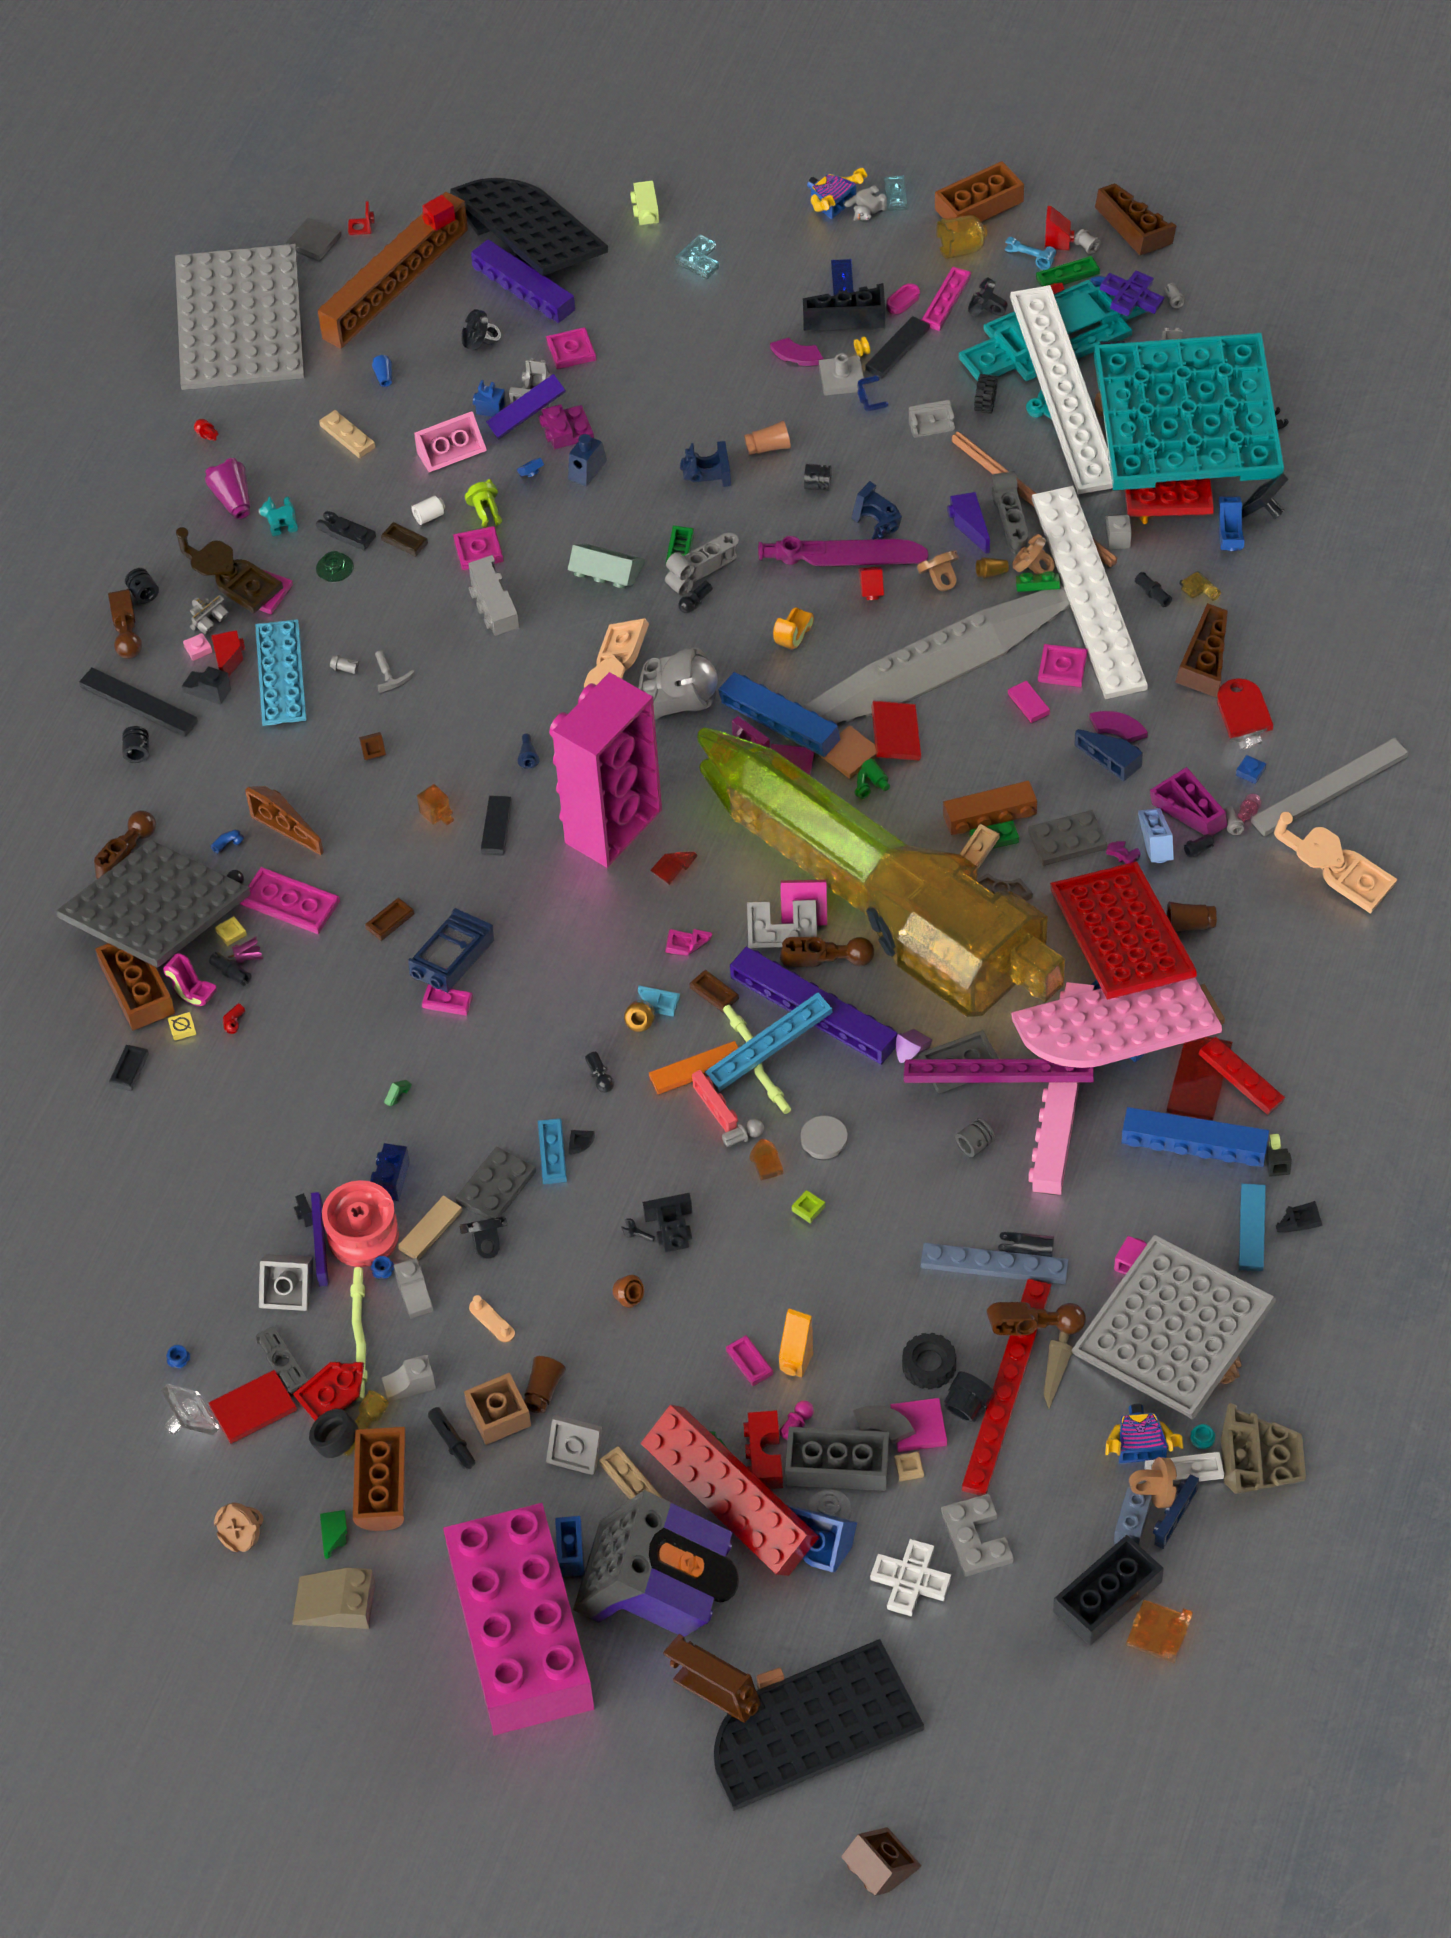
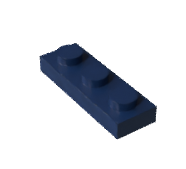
[1153,1474,1199,1549]

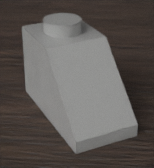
[1105,514,1131,550]

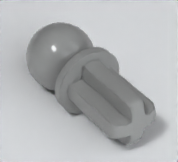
[722,1119,764,1147]

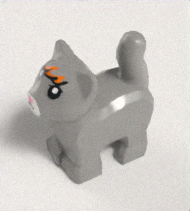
[844,185,887,221]

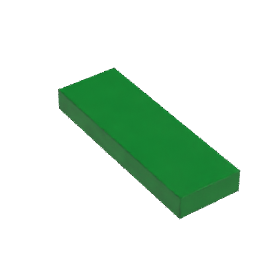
[1036,256,1100,287]

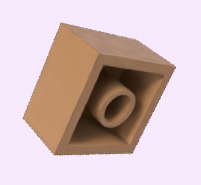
[464,1372,531,1445]

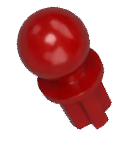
[194,419,219,441]

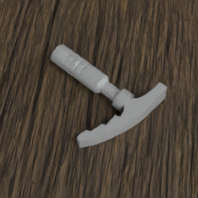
[375,651,415,693]

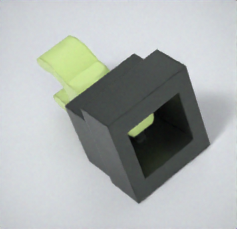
[1266,1134,1292,1177]

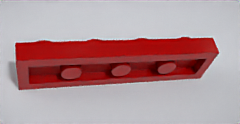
[1199,1036,1285,1115]

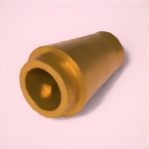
[976,557,1009,579]

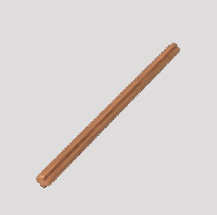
[952,432,1117,567]

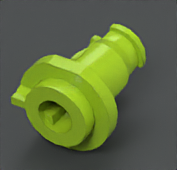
[465,479,502,528]

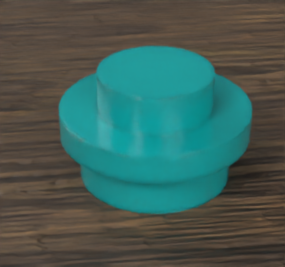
[1190,1424,1216,1449]

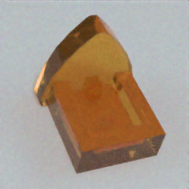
[749,1139,783,1181]

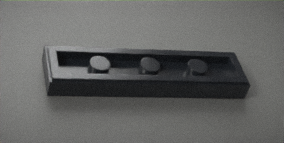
[865,316,929,378]

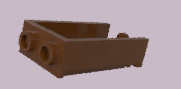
[663,1634,761,1723]

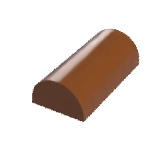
[353,1427,406,1531]

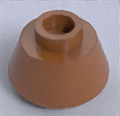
[613,1275,644,1308]

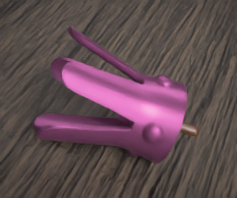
[228,936,264,963]

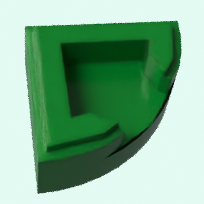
[384,1080,412,1106]

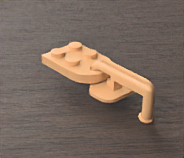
[584,618,649,688]
[1274,812,1397,914]

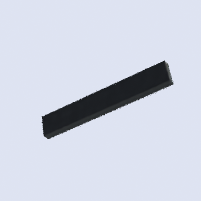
[79,667,198,736]

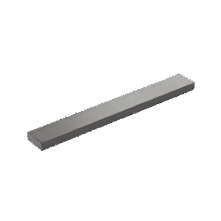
[1251,738,1408,837]

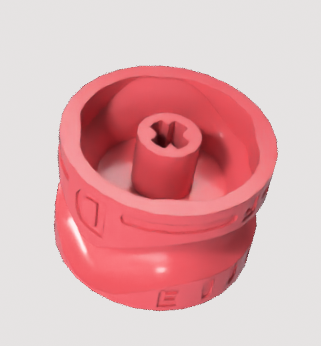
[322,1180,399,1267]

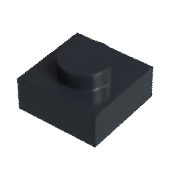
[293,1193,313,1227]

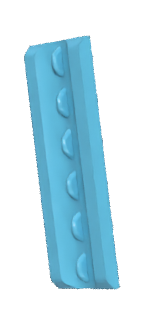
[255,619,307,726]

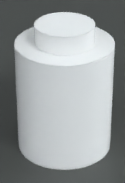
[411,495,446,525]

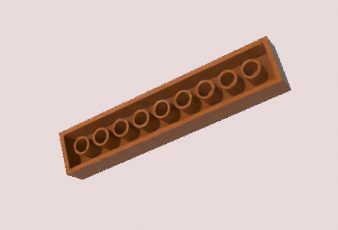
[318,192,468,349]

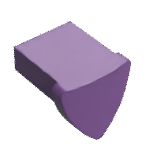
[896,1029,932,1063]

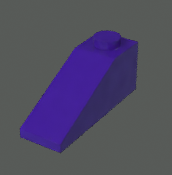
[947,492,990,553]

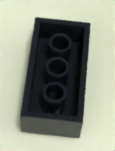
[1053,1535,1164,1646]

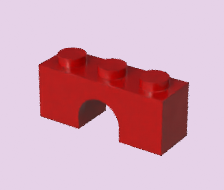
[743,1410,783,1489]

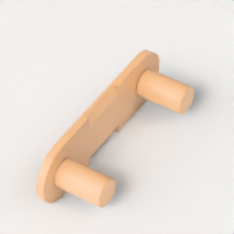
[469,1295,515,1342]

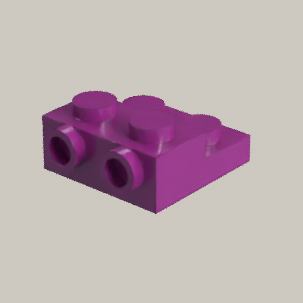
[539,404,594,450]

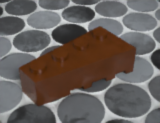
[1095,183,1177,256]
[1175,603,1228,697]

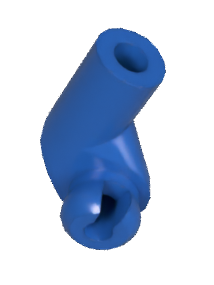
[210,829,244,853]

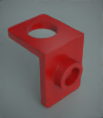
[348,201,375,235]

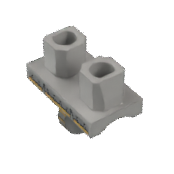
[190,595,229,635]

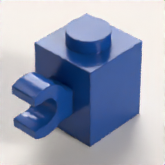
[473,380,506,417]

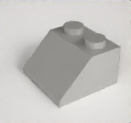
[259,1254,313,1311]

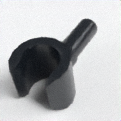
[621,1218,655,1242]

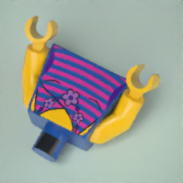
[807,168,868,219]
[1105,1404,1184,1464]

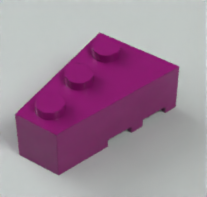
[1150,767,1227,836]

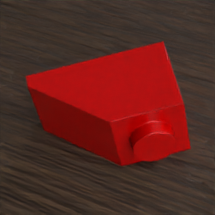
[1045,206,1075,251]
[859,567,884,600]
[211,630,246,677]

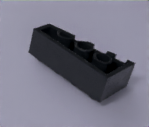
[803,283,885,331]

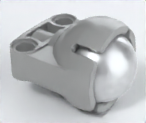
[639,648,718,720]

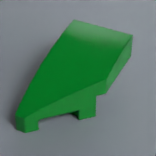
[320,1510,348,1559]

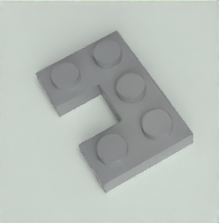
[747,900,817,948]
[941,1494,1014,1577]

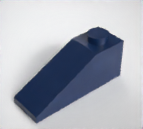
[1074,729,1143,782]

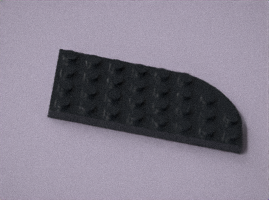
[450,178,608,276]
[714,1639,924,1811]

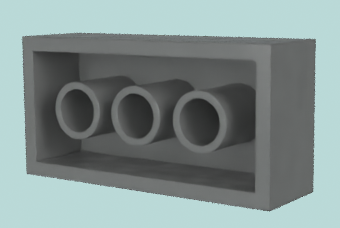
[785,1427,889,1491]

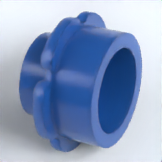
[371,1256,394,1279]
[166,1345,190,1368]

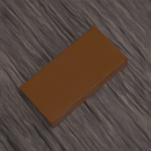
[365,897,414,941]
[689,970,739,1013]

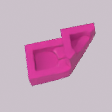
[665,929,712,956]

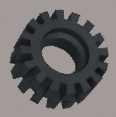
[974,374,998,413]

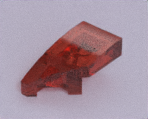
[650,852,698,885]

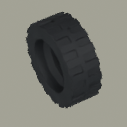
[902,1333,956,1390]

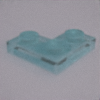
[675,234,719,280]

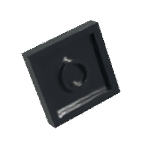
[1242,473,1289,519]

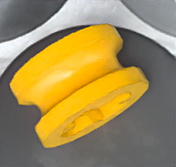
[854,337,870,357]

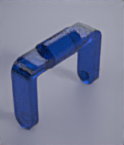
[857,375,888,411]

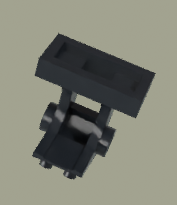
[642,1193,692,1252]

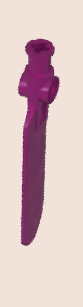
[758,536,928,566]

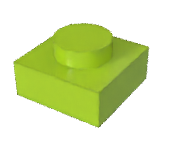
[792,1190,825,1223]

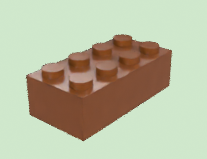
[935,161,1024,233]
[95,943,175,1031]

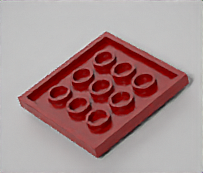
[1125,478,1214,517]

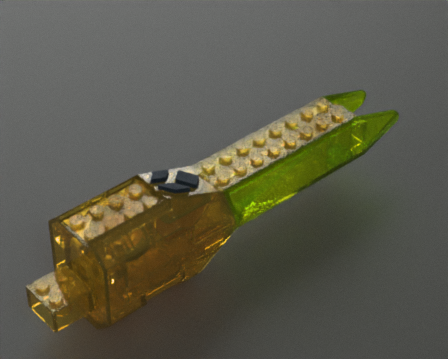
[697,727,1065,1017]

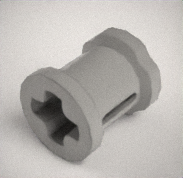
[1074,229,1101,255]

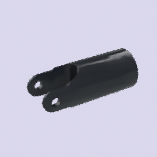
[998,1232,1054,1257]

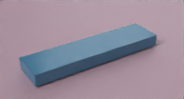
[1239,1183,1266,1271]

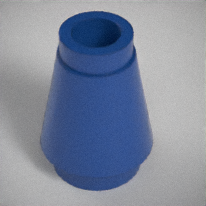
[372,355,392,387]

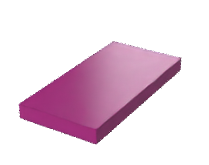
[240,867,340,934]

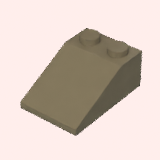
[292,1568,375,1629]

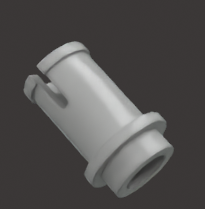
[1164,283,1185,308]
[330,654,359,674]
[1223,806,1244,835]

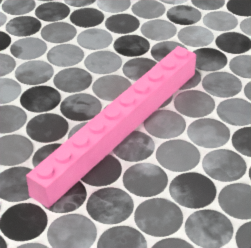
[1029,982,1094,1195]

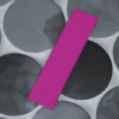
[922,267,971,331]

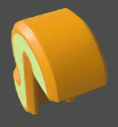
[773,607,814,650]

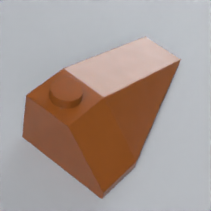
[245,786,324,855]

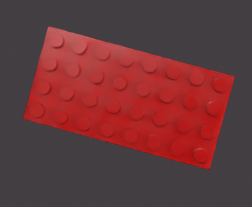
[1050,861,1197,1000]

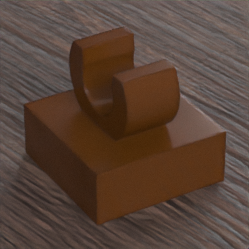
[359,732,386,760]

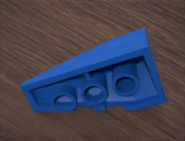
[787,1505,857,1572]

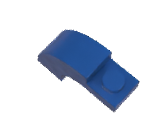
[1219,496,1244,551]

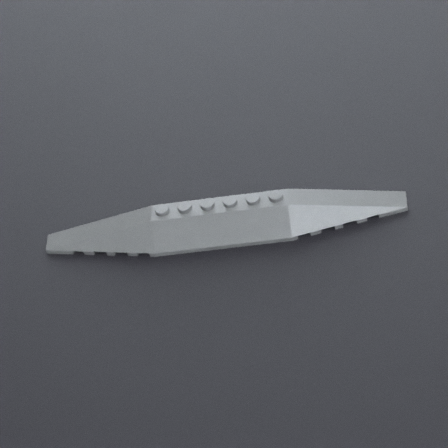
[784,584,1071,740]

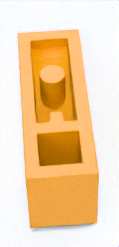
[779,1308,813,1377]

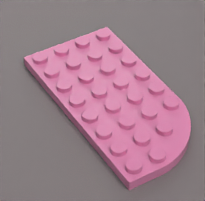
[1011,978,1222,1068]

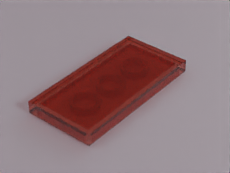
[1166,1037,1233,1121]

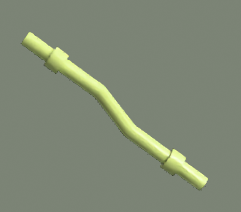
[723,1005,791,1114]
[350,1267,368,1401]

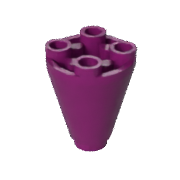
[205,458,250,520]

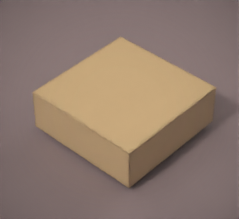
[894,1451,924,1482]

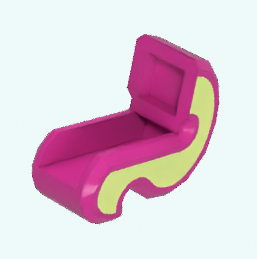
[163,953,217,1006]

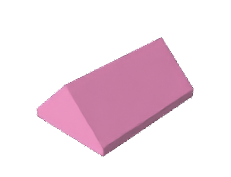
[414,411,487,472]

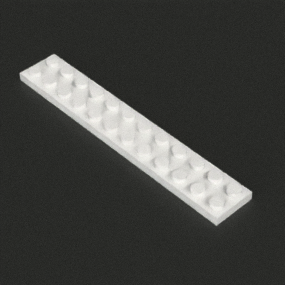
[1010,285,1112,494]
[1032,486,1148,699]

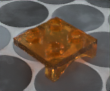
[1126,1600,1193,1663]

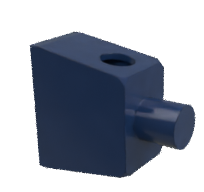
[568,434,607,487]

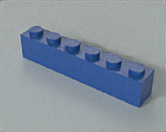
[718,672,841,758]
[1122,1107,1269,1167]

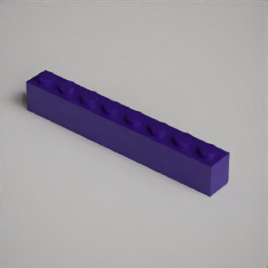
[730,946,898,1065]

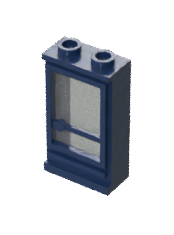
[408,908,494,993]

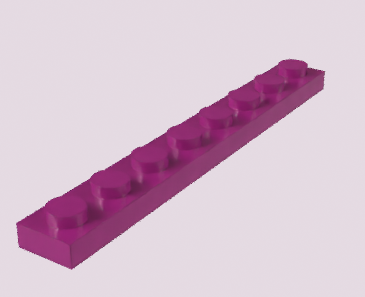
[903,1059,1094,1083]

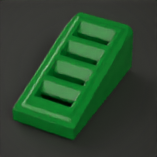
[665,525,694,564]

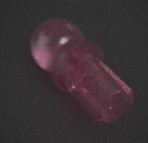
[1238,793,1262,822]

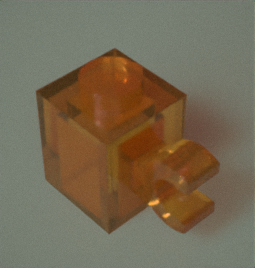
[417,784,454,825]

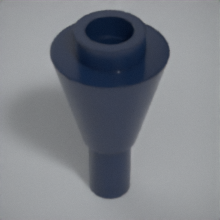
[517,734,539,769]

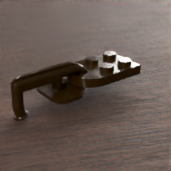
[176,527,283,614]

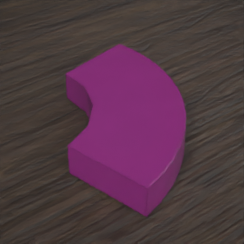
[770,337,823,366]
[1089,711,1148,743]

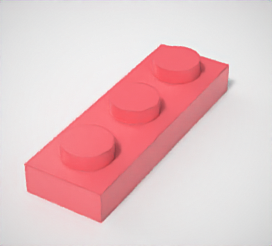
[692,1070,738,1132]

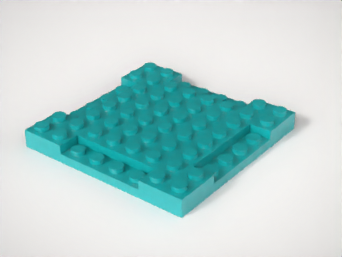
[1094,333,1284,490]

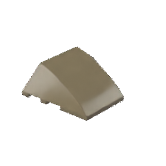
[1221,1403,1306,1494]

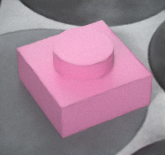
[183,633,213,661]

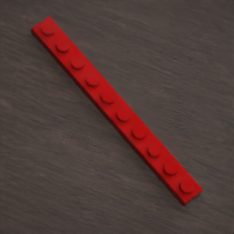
[962,1279,1052,1496]

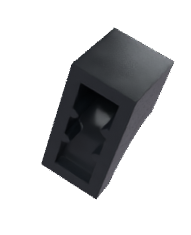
[182,666,231,705]

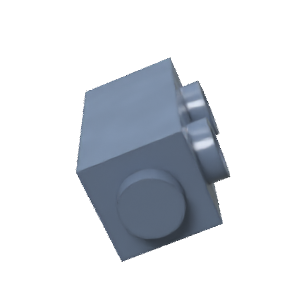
[1114,1488,1152,1546]

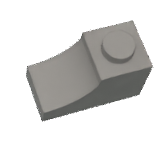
[394,1258,434,1319]
[382,1354,436,1403]

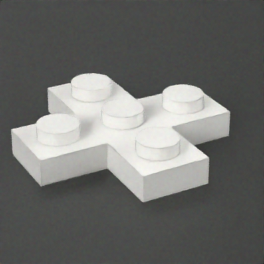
[870,1539,951,1616]

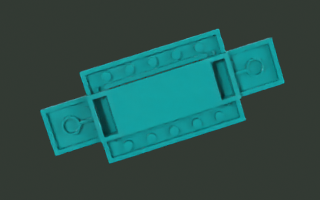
[959,279,1147,381]

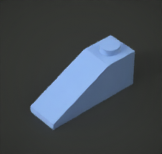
[1138,808,1174,863]

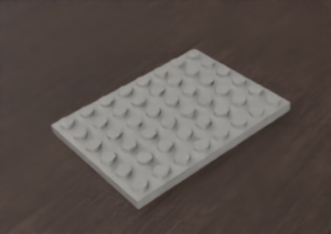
[175,244,304,390]

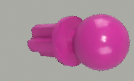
[779,1401,814,1440]

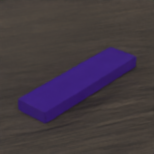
[486,374,566,440]
[311,1192,329,1287]

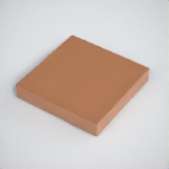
[818,725,877,779]

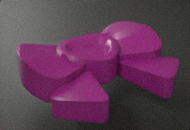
[1106,841,1141,864]

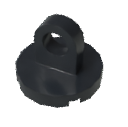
[968,277,1008,317]
[461,309,501,350]
[459,1217,507,1259]

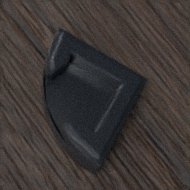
[569,1130,595,1154]

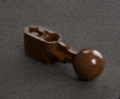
[108,589,142,659]
[94,810,156,879]
[780,937,874,967]
[987,1302,1086,1335]

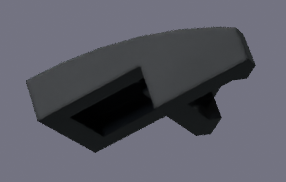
[1276,1201,1323,1232]

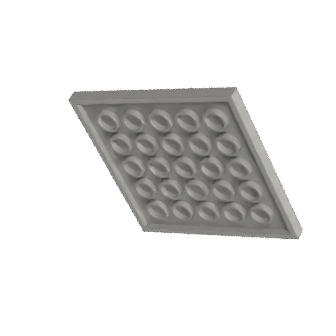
[1072,1235,1276,1419]

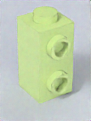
[630,181,659,225]

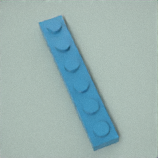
[705,992,833,1092]

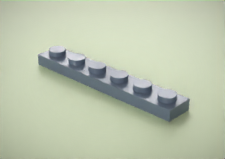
[921,1243,1068,1285]

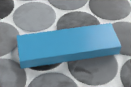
[538,1118,567,1184]

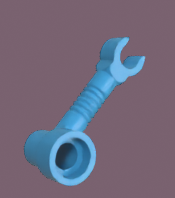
[1005,237,1056,270]

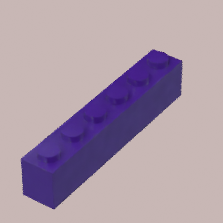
[471,239,575,323]

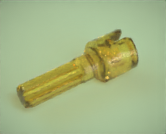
[342,1390,389,1457]

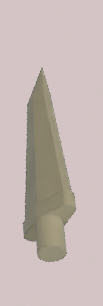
[1044,1332,1073,1409]

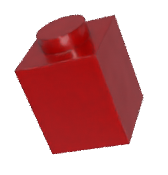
[422,195,455,231]

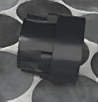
[944,1371,995,1422]

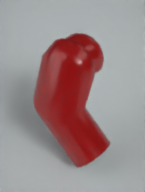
[223,1003,246,1034]

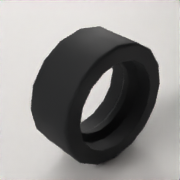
[309,1409,358,1458]

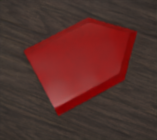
[293,1362,364,1421]

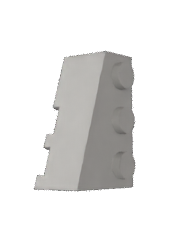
[468,555,519,636]

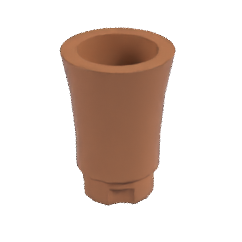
[744,420,791,455]

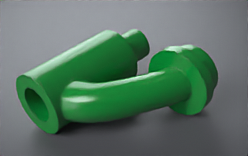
[854,758,890,799]

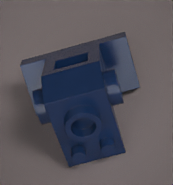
[680,441,731,487]
[851,481,902,539]

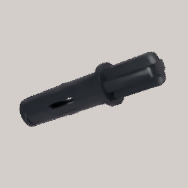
[428,1407,475,1470]

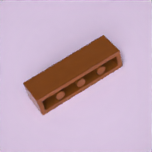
[943,780,1037,835]

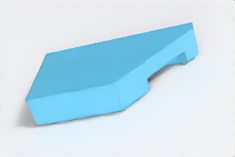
[638,985,680,1017]

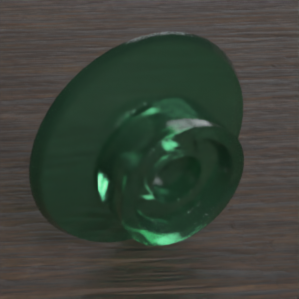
[316,551,354,582]

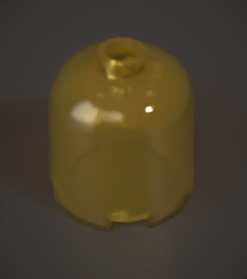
[936,215,987,259]

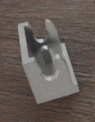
[909,400,955,438]

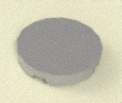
[800,1115,848,1160]

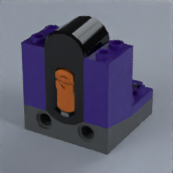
[573,1490,739,1637]

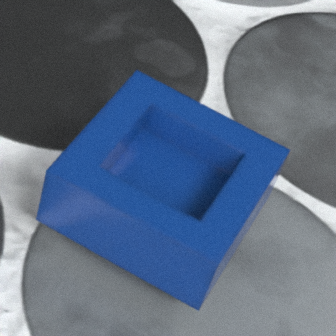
[517,458,544,477]
[1236,755,1266,784]

